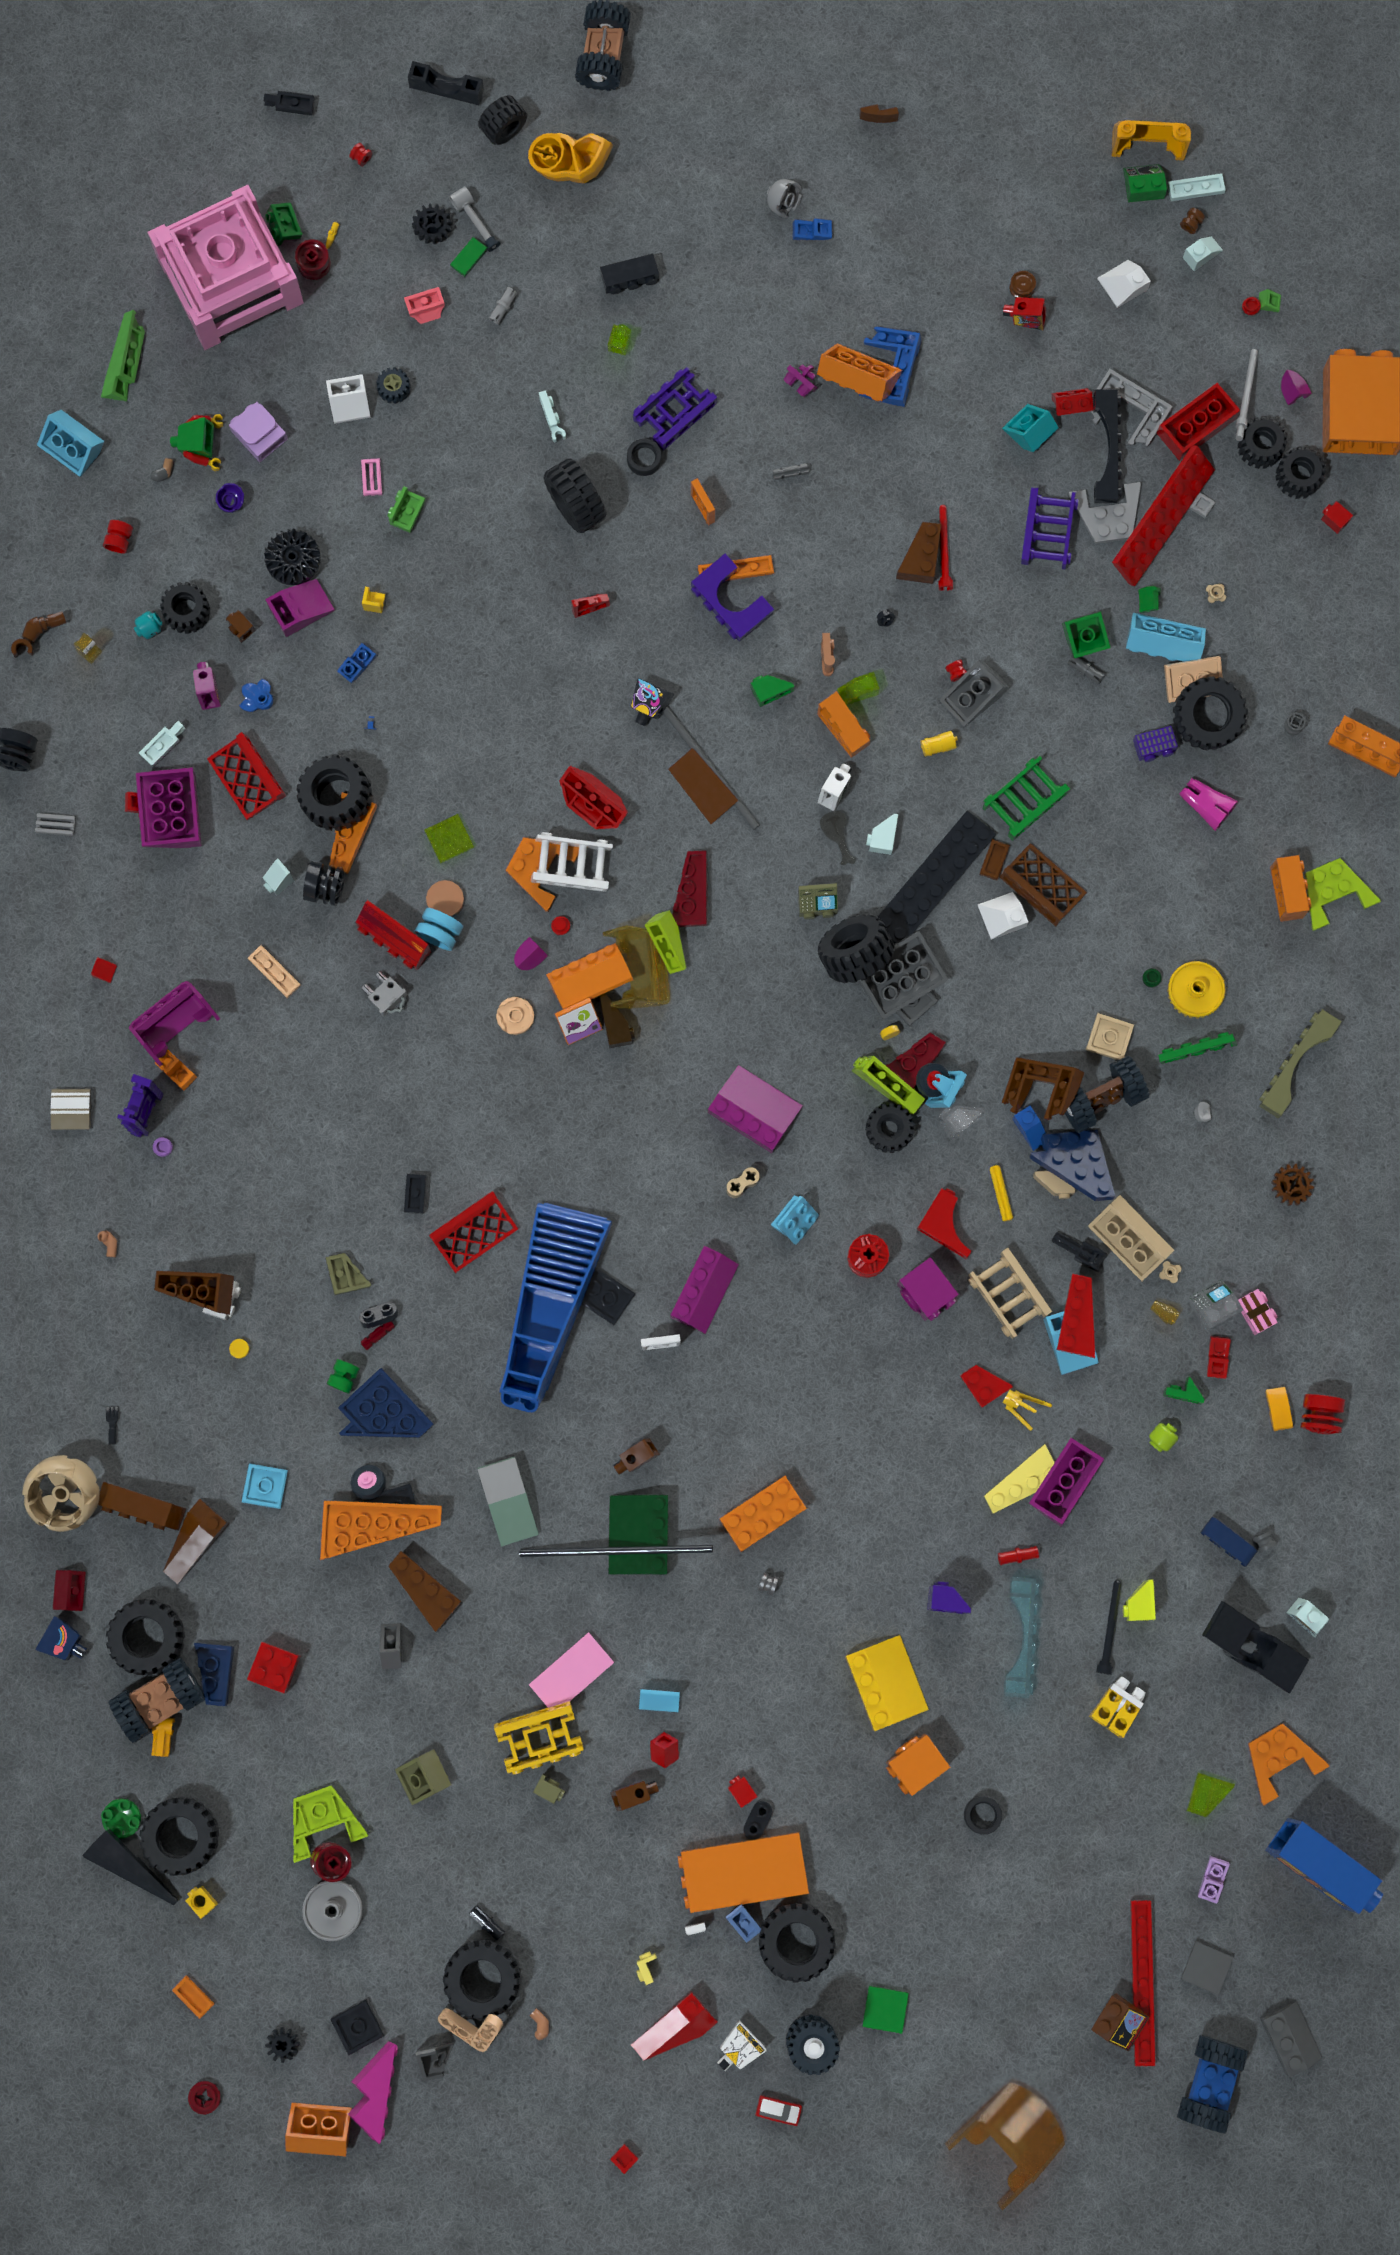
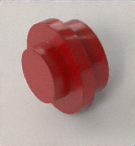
[1242,297,1261,315]
[551,916,570,935]

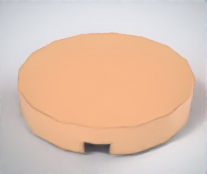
[496,997,534,1035]

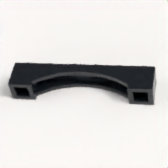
[1093,389,1122,503]

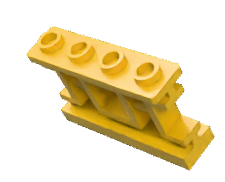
[494,1701,584,1774]

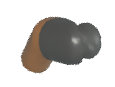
[151,458,174,482]

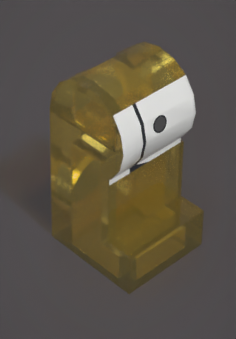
[73,633,102,664]

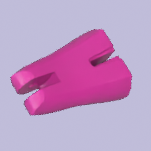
[1179,778,1238,831]

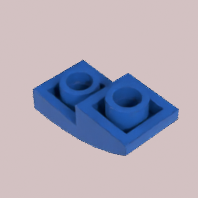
[337,643,378,683]

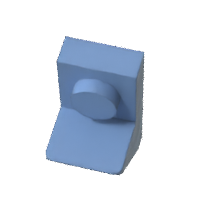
[726,1904,761,1943]

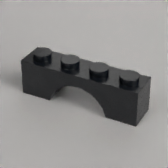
[408,61,484,106]

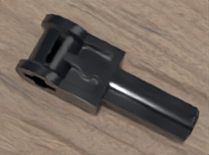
[1052,1232,1108,1272]

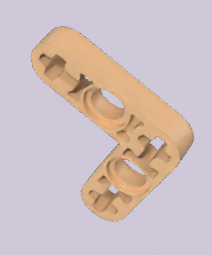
[438,2008,503,2052]

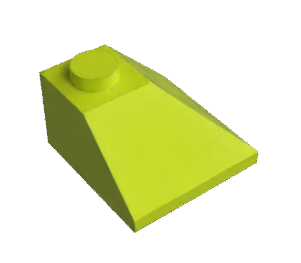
[1123,1580,1156,1621]

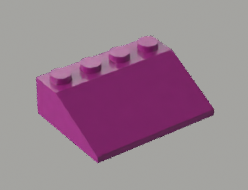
[136,767,202,848]
[708,1065,803,1153]

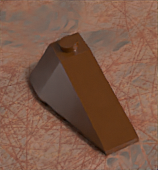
[163,1499,229,1584]

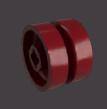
[295,239,331,280]
[310,1842,352,1882]

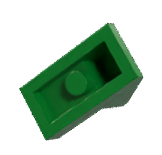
[1163,1376,1205,1405]

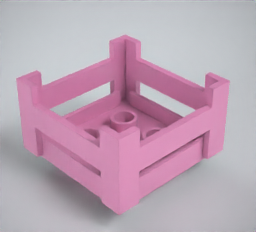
[148,185,304,350]

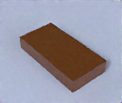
[979,839,1010,881]

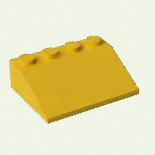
[845,1635,929,1731]

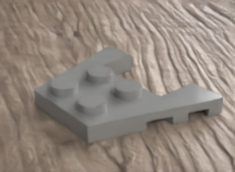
[1068,482,1141,544]

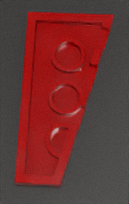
[1056,1274,1095,1359]

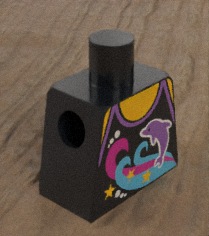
[631,678,674,726]

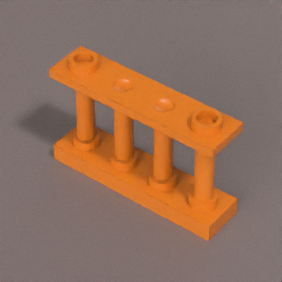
[1328,715,1400,778]

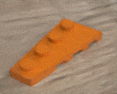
[329,792,377,874]

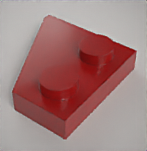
[571,594,610,618]
[960,1365,1013,1408]

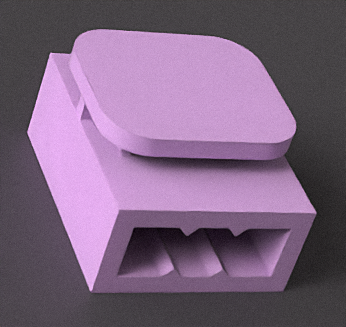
[229,402,288,462]

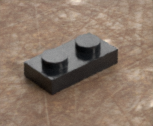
[404,1174,426,1214]

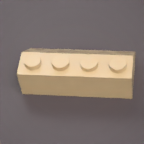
[1088,1195,1174,1281]

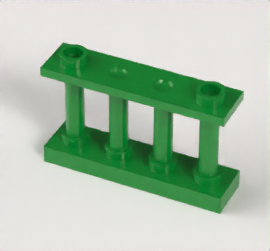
[983,756,1070,841]

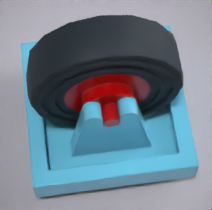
[916,1063,967,1108]

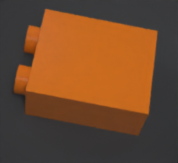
[1323,349,1400,455]

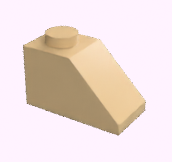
[1033,1171,1075,1199]

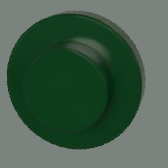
[1142,968,1162,988]

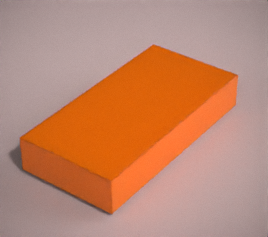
[172,1975,214,2019]

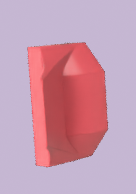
[404,287,445,324]

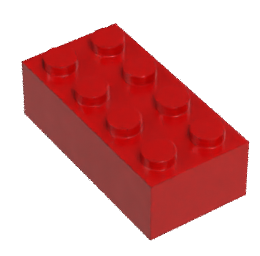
[1156,383,1240,461]

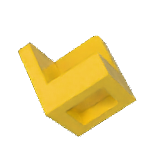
[362,586,385,613]

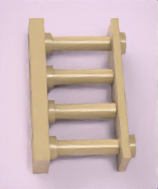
[968,1248,1052,1339]

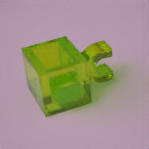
[608,324,631,356]

